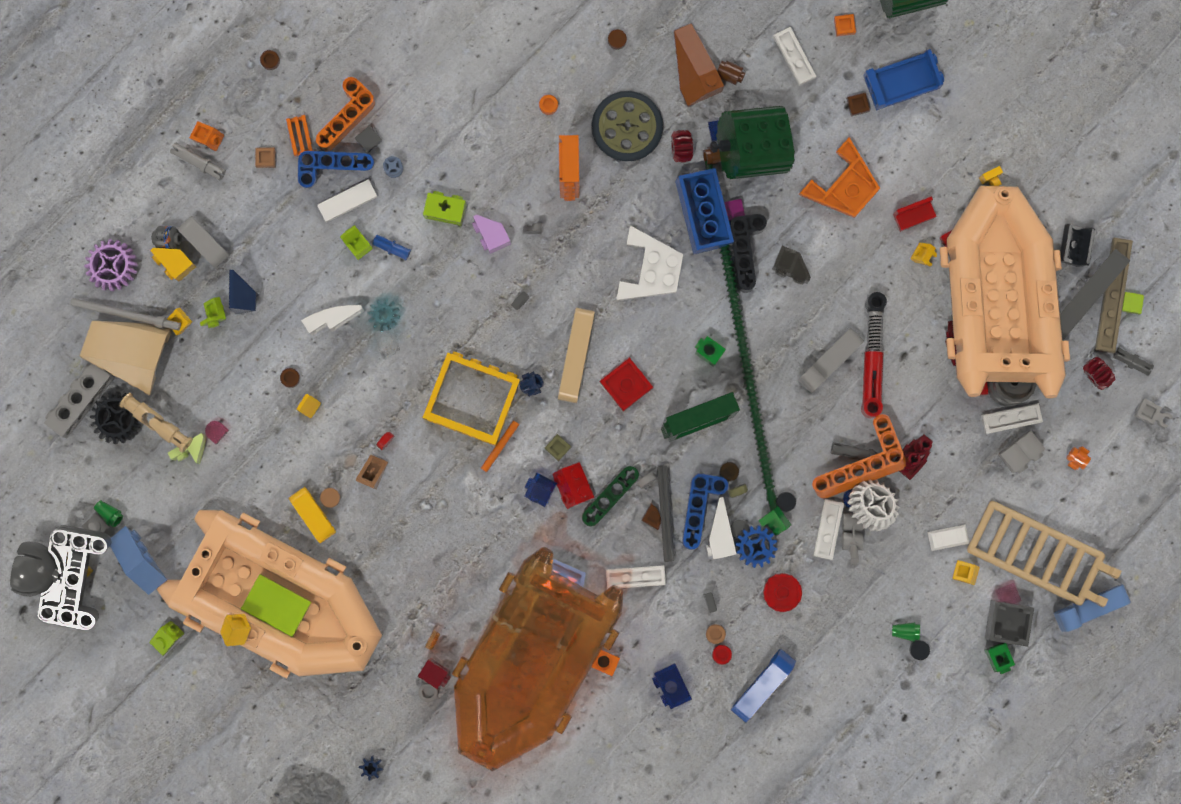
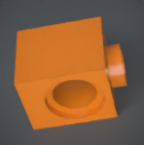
[589,648,620,676]

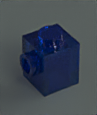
[524,473,557,507]

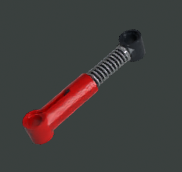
[861,292,887,419]

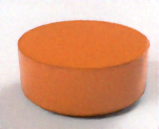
[539,95,558,115]

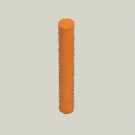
[481,420,520,472]

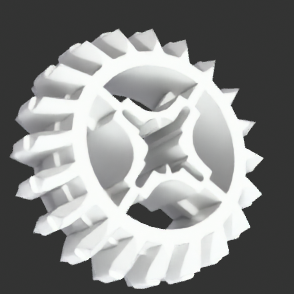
[848,480,900,531]

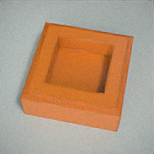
[834,14,856,37]

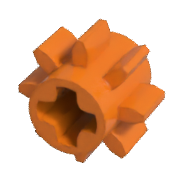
[1066,446,1091,470]

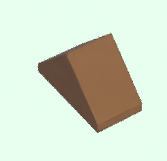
[356,455,388,490]

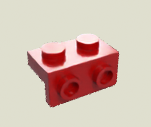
[553,462,595,509]

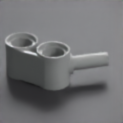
[842,513,863,564]

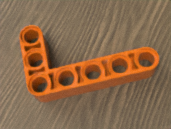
[812,414,906,499]

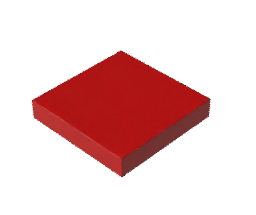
[599,357,654,412]

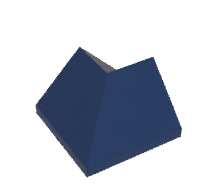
[229,270,259,314]

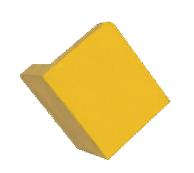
[220,614,251,646]

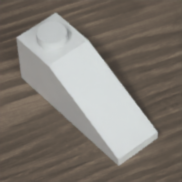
[706,497,736,560]

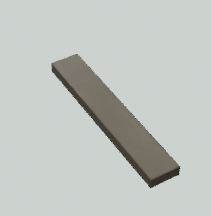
[1095,237,1133,354]

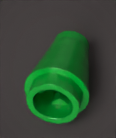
[94,500,124,527]
[892,622,920,642]

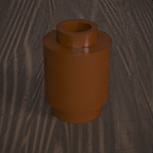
[717,61,746,85]

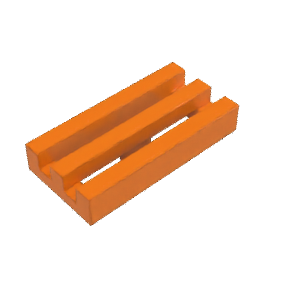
[286,115,313,157]

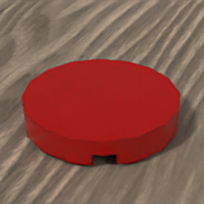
[763,573,802,612]

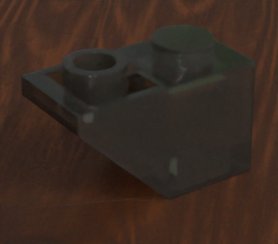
[772,245,811,285]

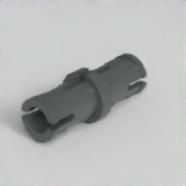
[1113,347,1154,376]

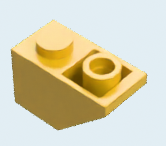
[150,248,196,282]

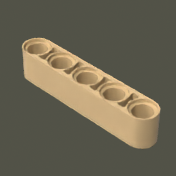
[558,307,595,403]

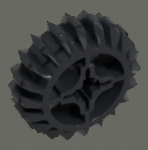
[90,392,142,444]

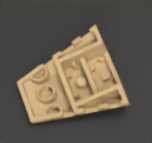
[80,321,172,396]

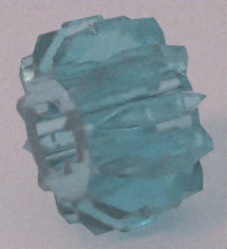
[367,299,401,332]

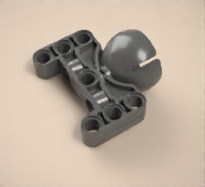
[10,525,111,630]

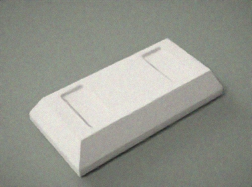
[927,524,969,551]

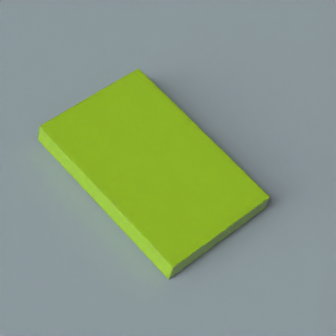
[241,574,312,637]

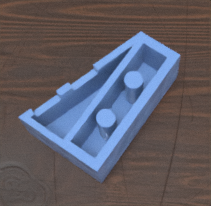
[110,526,167,595]

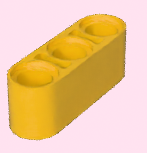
[288,486,336,544]

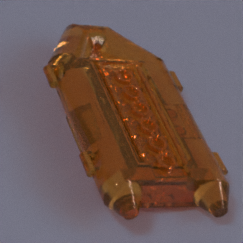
[452,547,623,772]

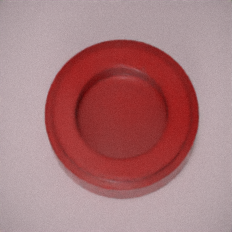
[376,432,395,450]
[712,645,732,665]

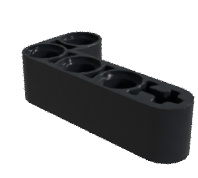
[730,214,767,293]

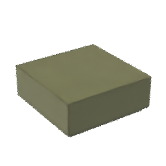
[544,434,572,462]

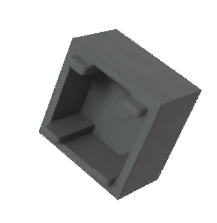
[985,600,1034,647]

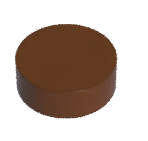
[608,29,627,50]
[260,50,280,70]
[280,368,300,388]

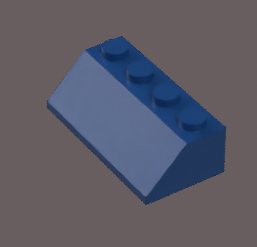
[675,168,734,255]

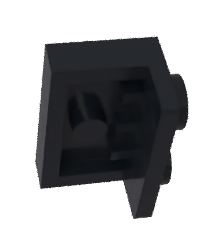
[1060,224,1095,267]

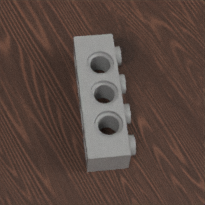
[44,363,115,438]

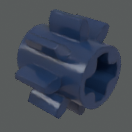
[519,371,543,397]
[358,755,384,781]

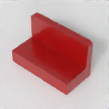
[893,196,937,232]

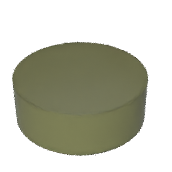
[728,484,748,498]

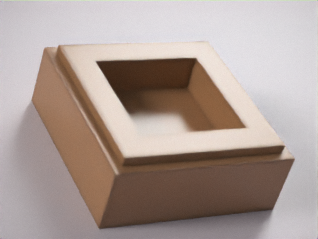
[255,147,276,168]

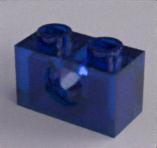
[652,663,692,709]

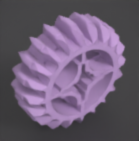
[84,239,138,291]

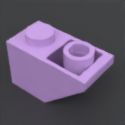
[472,215,511,254]

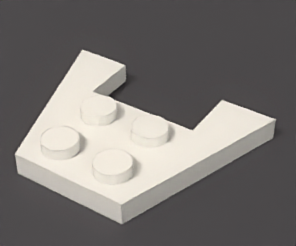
[616,226,683,301]

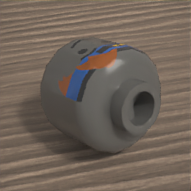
[151,226,182,249]

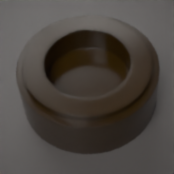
[719,462,739,482]

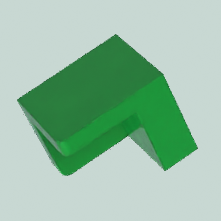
[758,506,792,536]

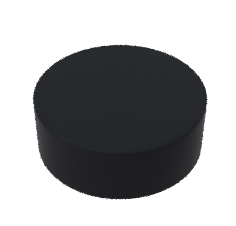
[776,492,796,512]
[909,640,930,660]

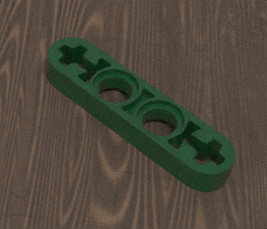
[582,466,639,527]

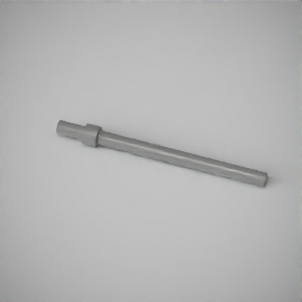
[71,298,181,330]

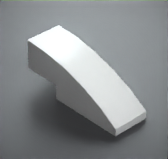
[301,305,365,336]

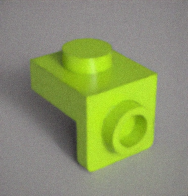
[340,225,373,260]
[200,297,226,328]
[149,621,184,656]

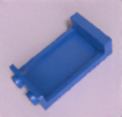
[863,49,944,111]

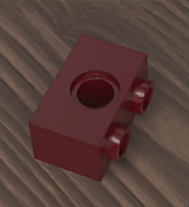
[418,658,451,689]

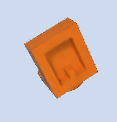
[189,121,224,151]

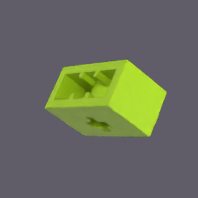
[423,191,466,226]

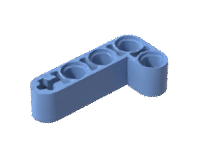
[1053,584,1131,632]

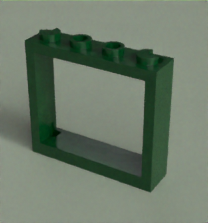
[661,392,740,442]

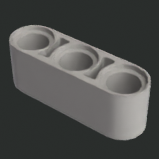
[177,216,230,269]

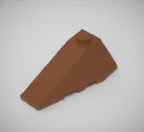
[674,23,724,107]

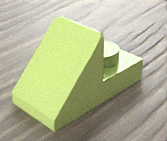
[168,433,207,464]

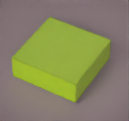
[1122,292,1144,315]

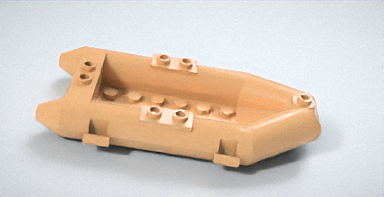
[940,186,1070,398]
[156,510,382,679]

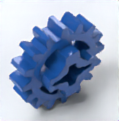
[735,525,778,568]

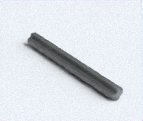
[657,465,674,562]

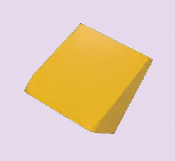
[296,394,321,418]
[952,560,980,585]

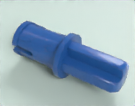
[372,235,411,261]

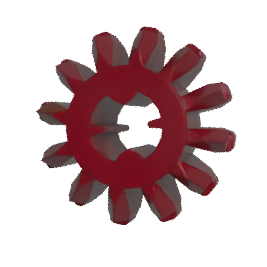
[671,130,694,163]
[1083,357,1116,390]

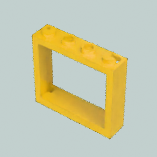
[422,351,520,446]

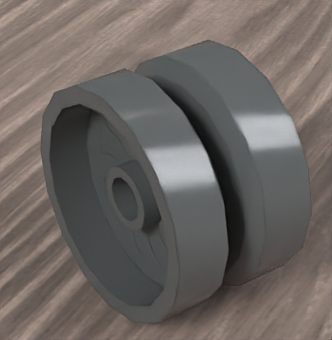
[988,382,1037,407]

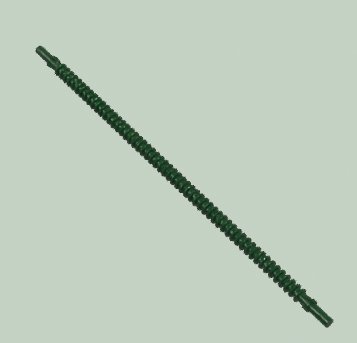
[705,161,777,511]

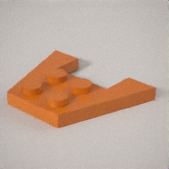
[799,137,880,218]

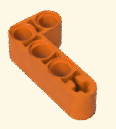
[316,77,375,152]

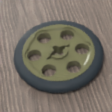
[591,91,663,162]

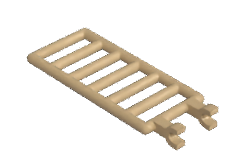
[967,501,1122,607]

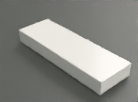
[773,27,816,86]
[317,179,377,223]
[981,403,1043,434]
[813,499,844,560]
[606,566,666,589]

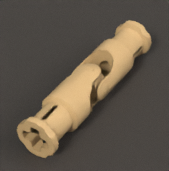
[119,393,193,453]

